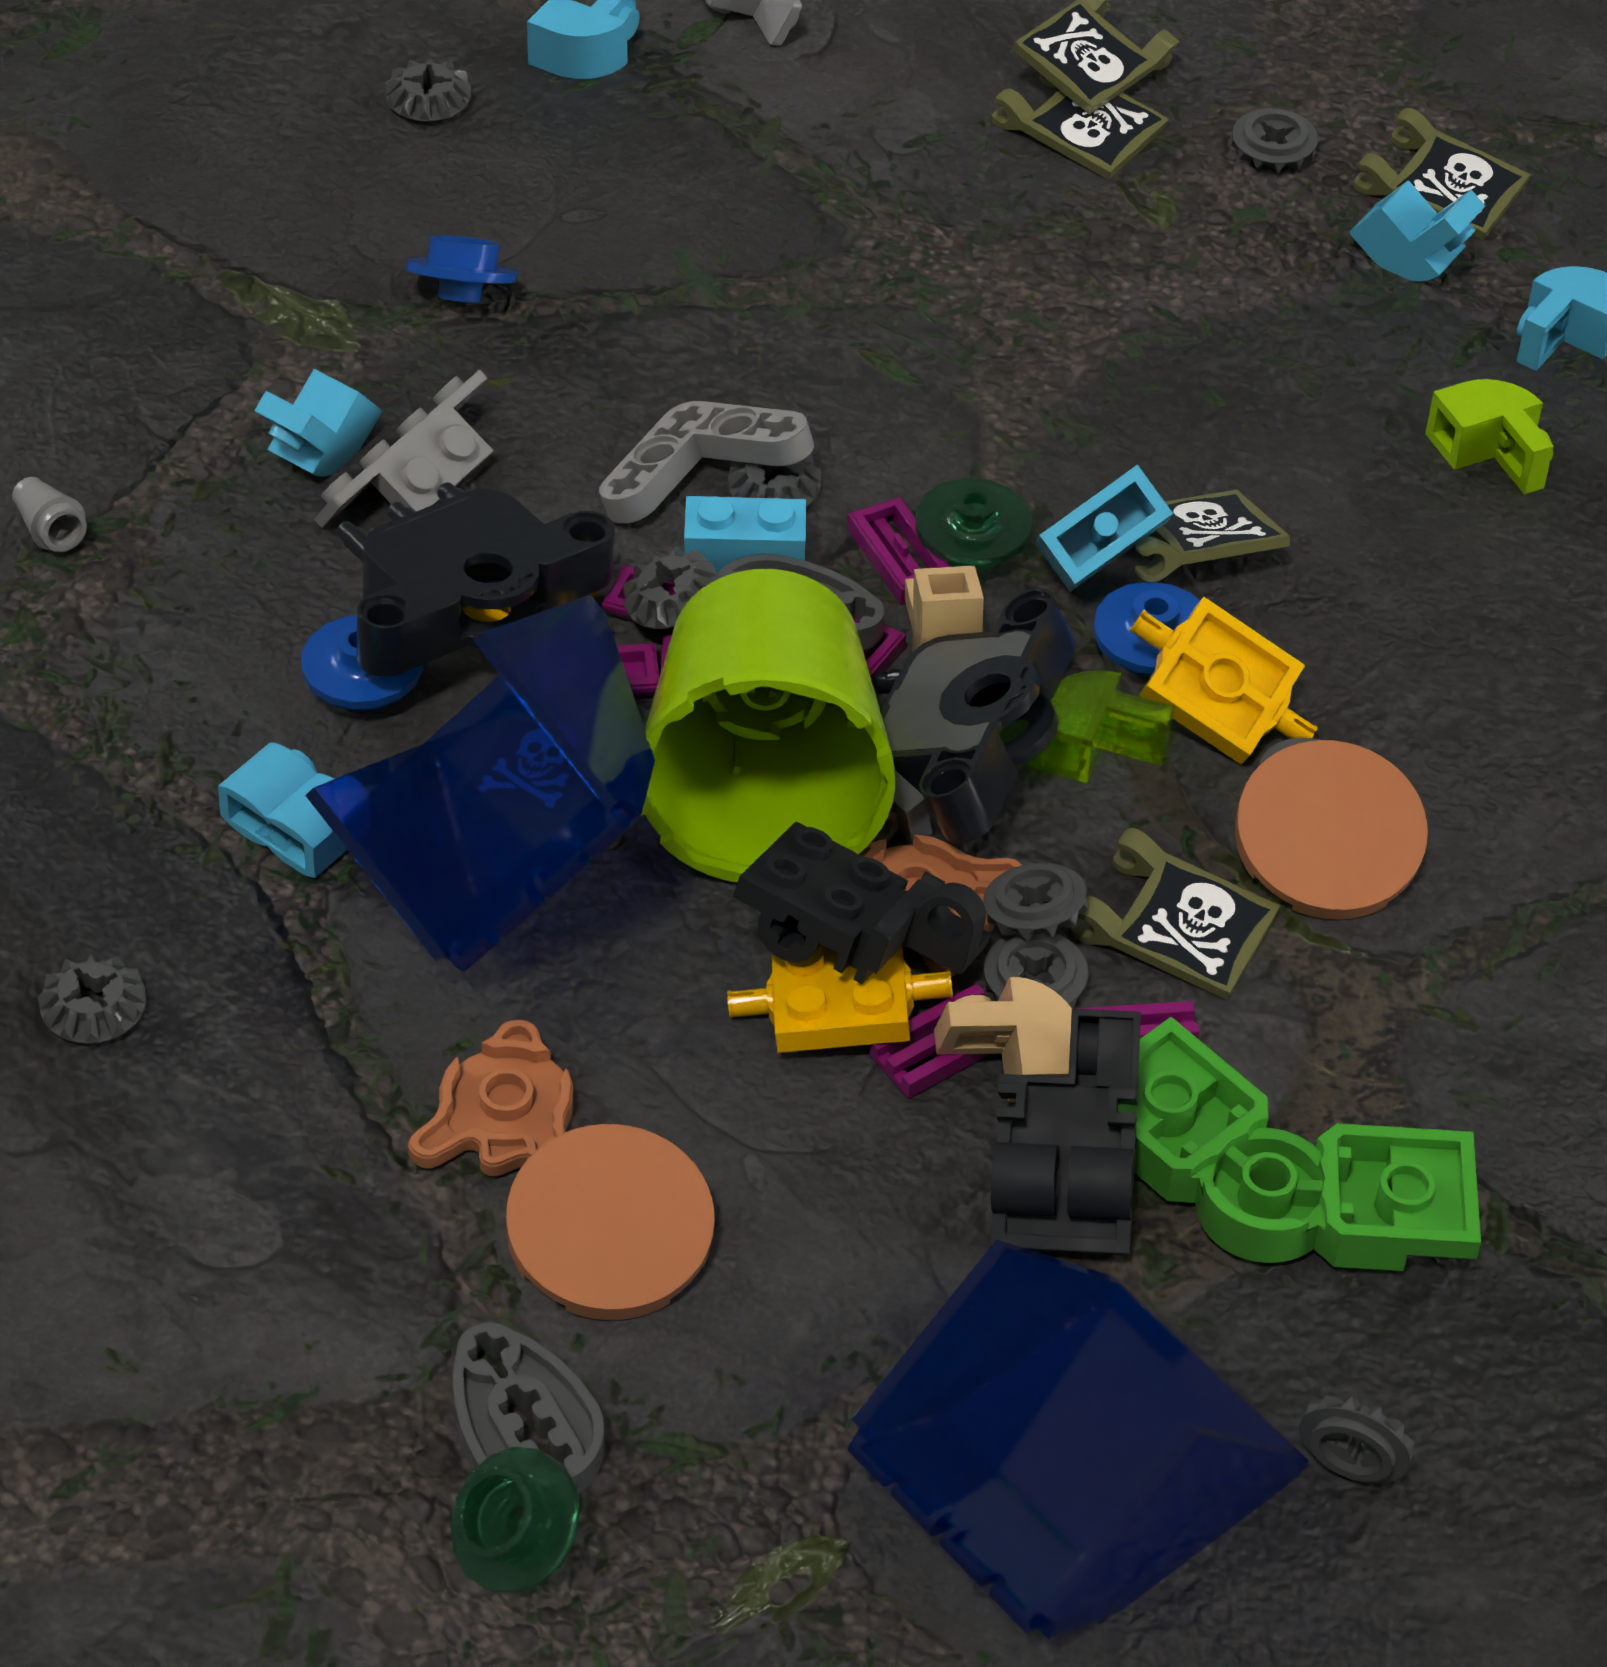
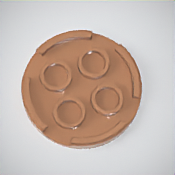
[1234,740,1428,920]
[506,1124,715,1320]

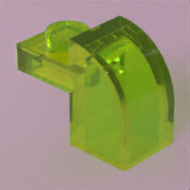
[1028,670,1174,783]

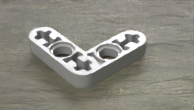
[599,401,814,523]

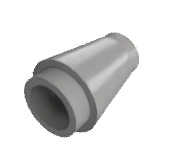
[12,477,87,552]

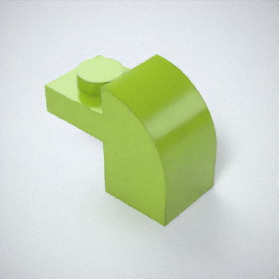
[1425,379,1554,495]

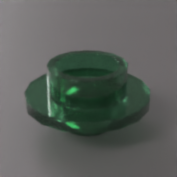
[915,478,1032,571]
[450,1447,580,1594]

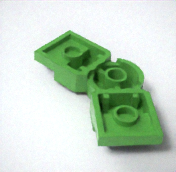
[1118,1017,1481,1271]

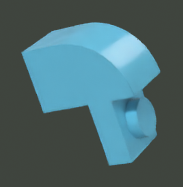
[527,0,640,79]
[1349,180,1485,282]
[1516,266,1607,371]
[254,369,382,477]

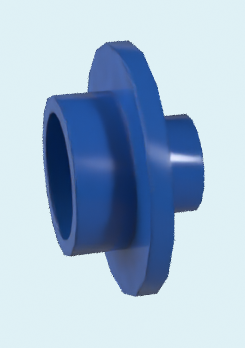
[406,235,518,302]
[1093,582,1200,677]
[301,615,423,712]

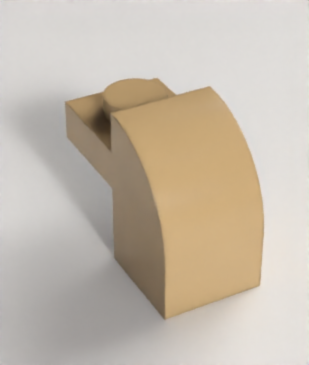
[905,566,984,652]
[934,977,1072,1102]

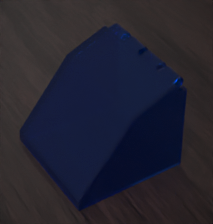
[305,595,655,972]
[848,1239,1309,1639]

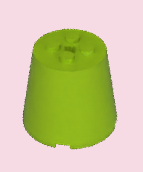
[634,569,895,883]

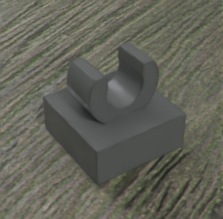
[872,770,933,845]

